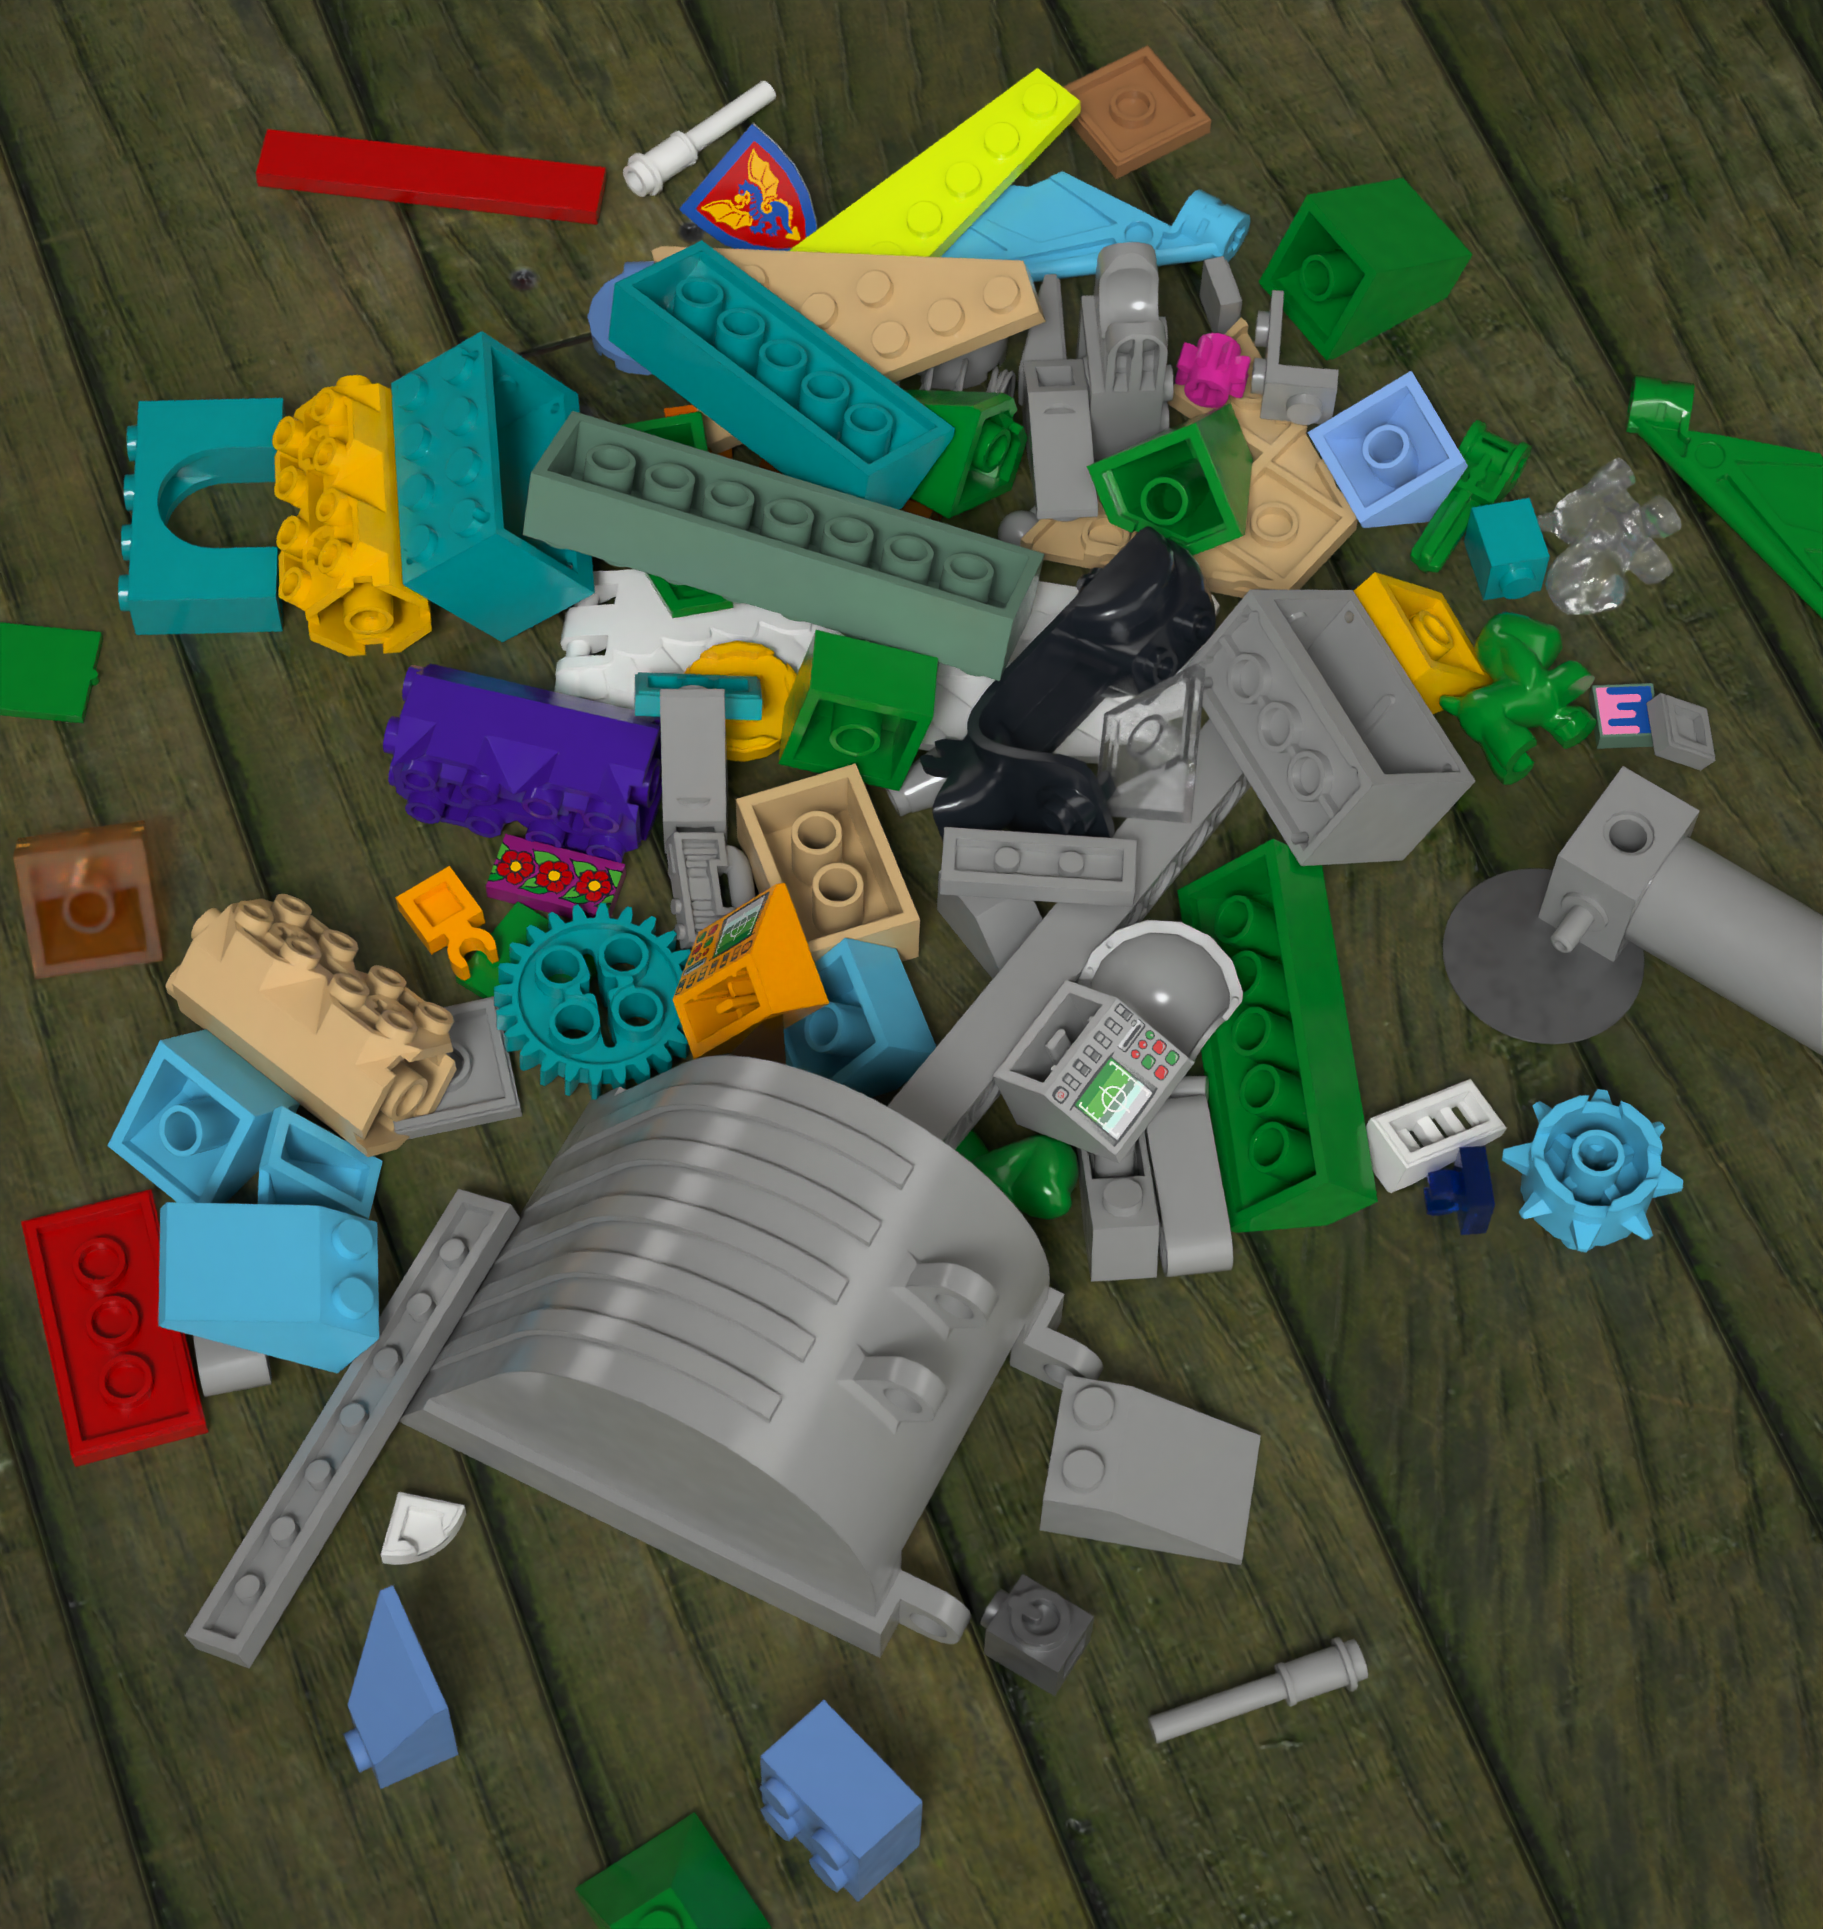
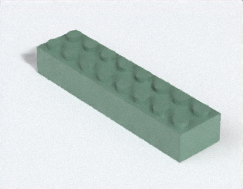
[523,411,1045,681]

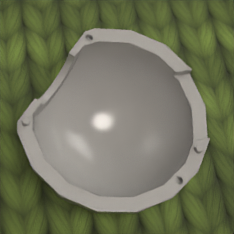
[1078,920,1243,1065]

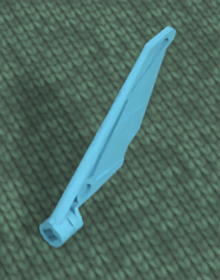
[941,171,1251,282]

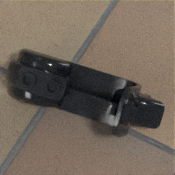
[920,526,1216,841]

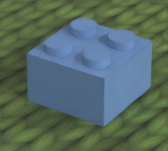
[760,1700,923,1902]

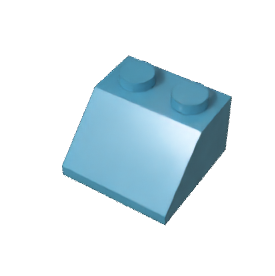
[784,938,936,1098]
[107,1029,300,1203]

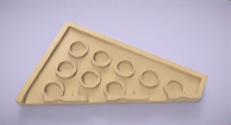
[651,246,1046,454]

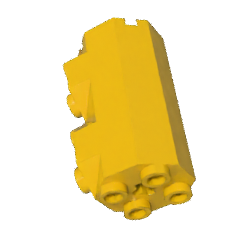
[272,375,432,656]

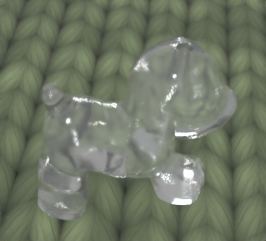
[1537,457,1682,615]

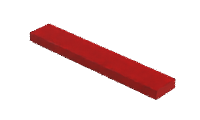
[256,129,607,225]

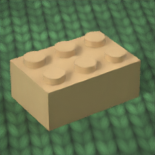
[736,763,920,963]

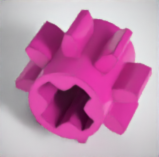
[1175,333,1251,408]

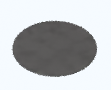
[1443,868,1644,1044]

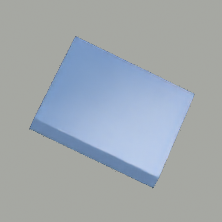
[1308,371,1468,528]

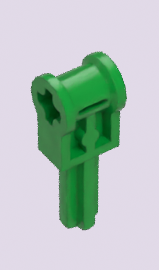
[1410,419,1532,574]

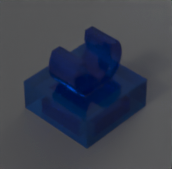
[1423,1146,1495,1235]

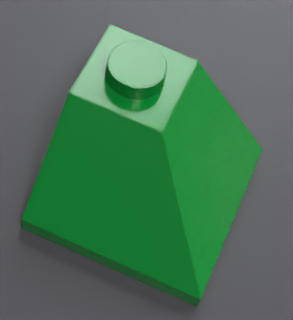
[575,1812,772,1929]

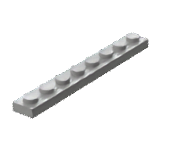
[185,1189,520,1669]

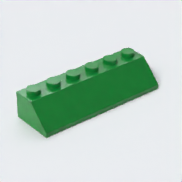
[1177,838,1378,1233]

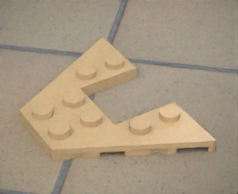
[1020,318,1358,598]

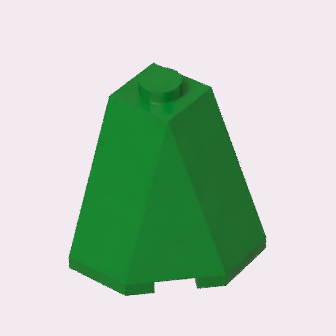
[903,389,1028,519]
[1087,403,1253,556]

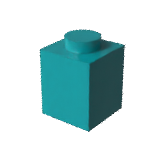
[1464,498,1550,601]

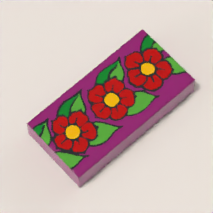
[486,834,626,919]

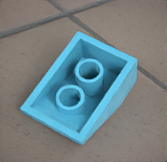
[158,1202,379,1374]

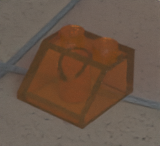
[13,820,163,979]

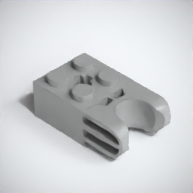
[1076,242,1173,463]

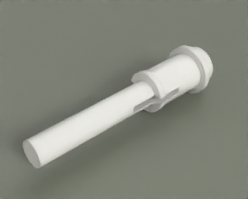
[623,81,776,197]

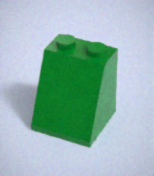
[1258,178,1473,361]

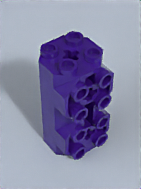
[383,663,662,863]

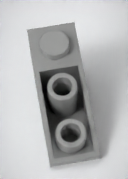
[1022,359,1098,521]
[660,685,728,853]
[1076,1131,1160,1282]

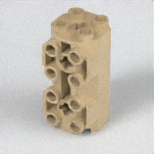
[166,894,457,1157]

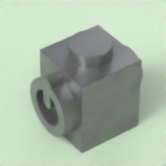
[980,1574,1094,1696]

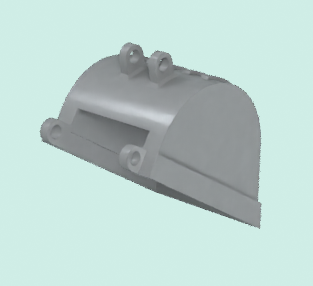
[398,1055,1103,1658]

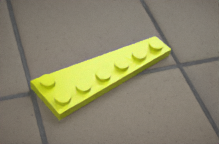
[789,68,1081,257]

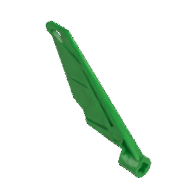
[1625,375,1823,620]

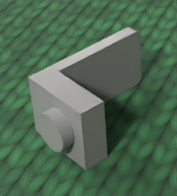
[1251,290,1339,425]

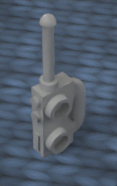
[665,832,756,1056]

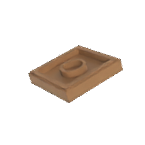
[1063,45,1211,179]

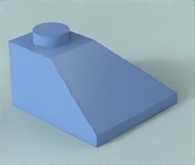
[343,1585,459,1789]

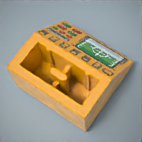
[672,883,829,1059]

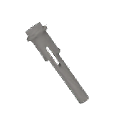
[1147,1637,1368,1744]

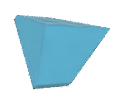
[258,1106,383,1219]

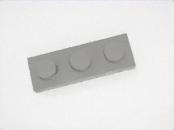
[940,827,1137,907]

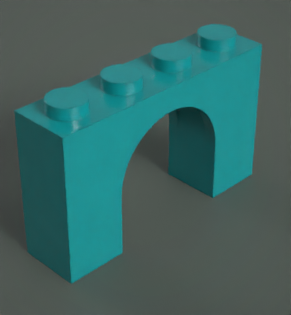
[118,398,286,635]

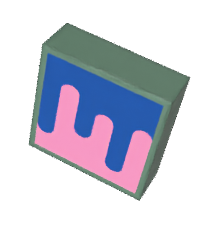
[1589,683,1655,749]

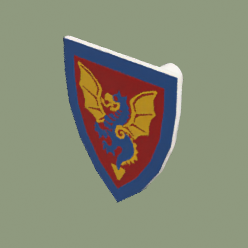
[679,123,817,251]

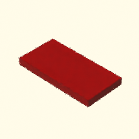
[21,1189,208,1467]

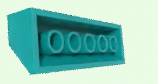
[608,240,955,510]

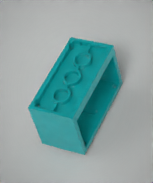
[391,331,595,642]

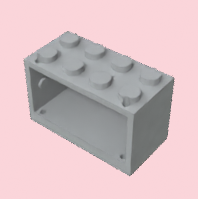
[1182,589,1475,866]

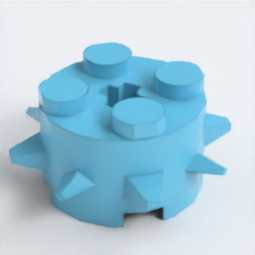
[1502,1089,1683,1253]

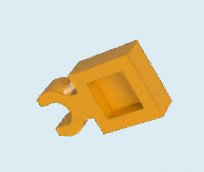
[395,866,499,981]

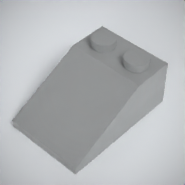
[1040,1375,1261,1565]

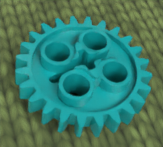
[494,903,691,1100]

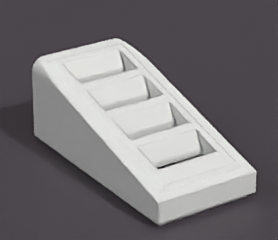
[1366,1079,1507,1193]

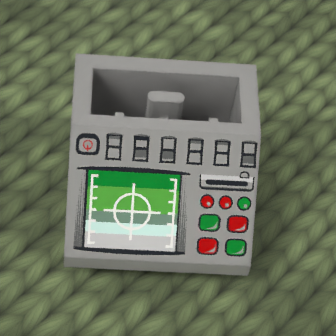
[993,980,1192,1164]

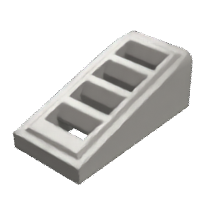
[1018,274,1067,406]

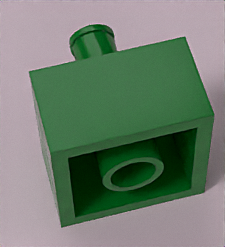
[778,630,938,791]

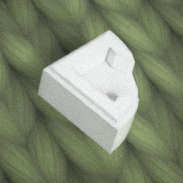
[381,1492,466,1565]

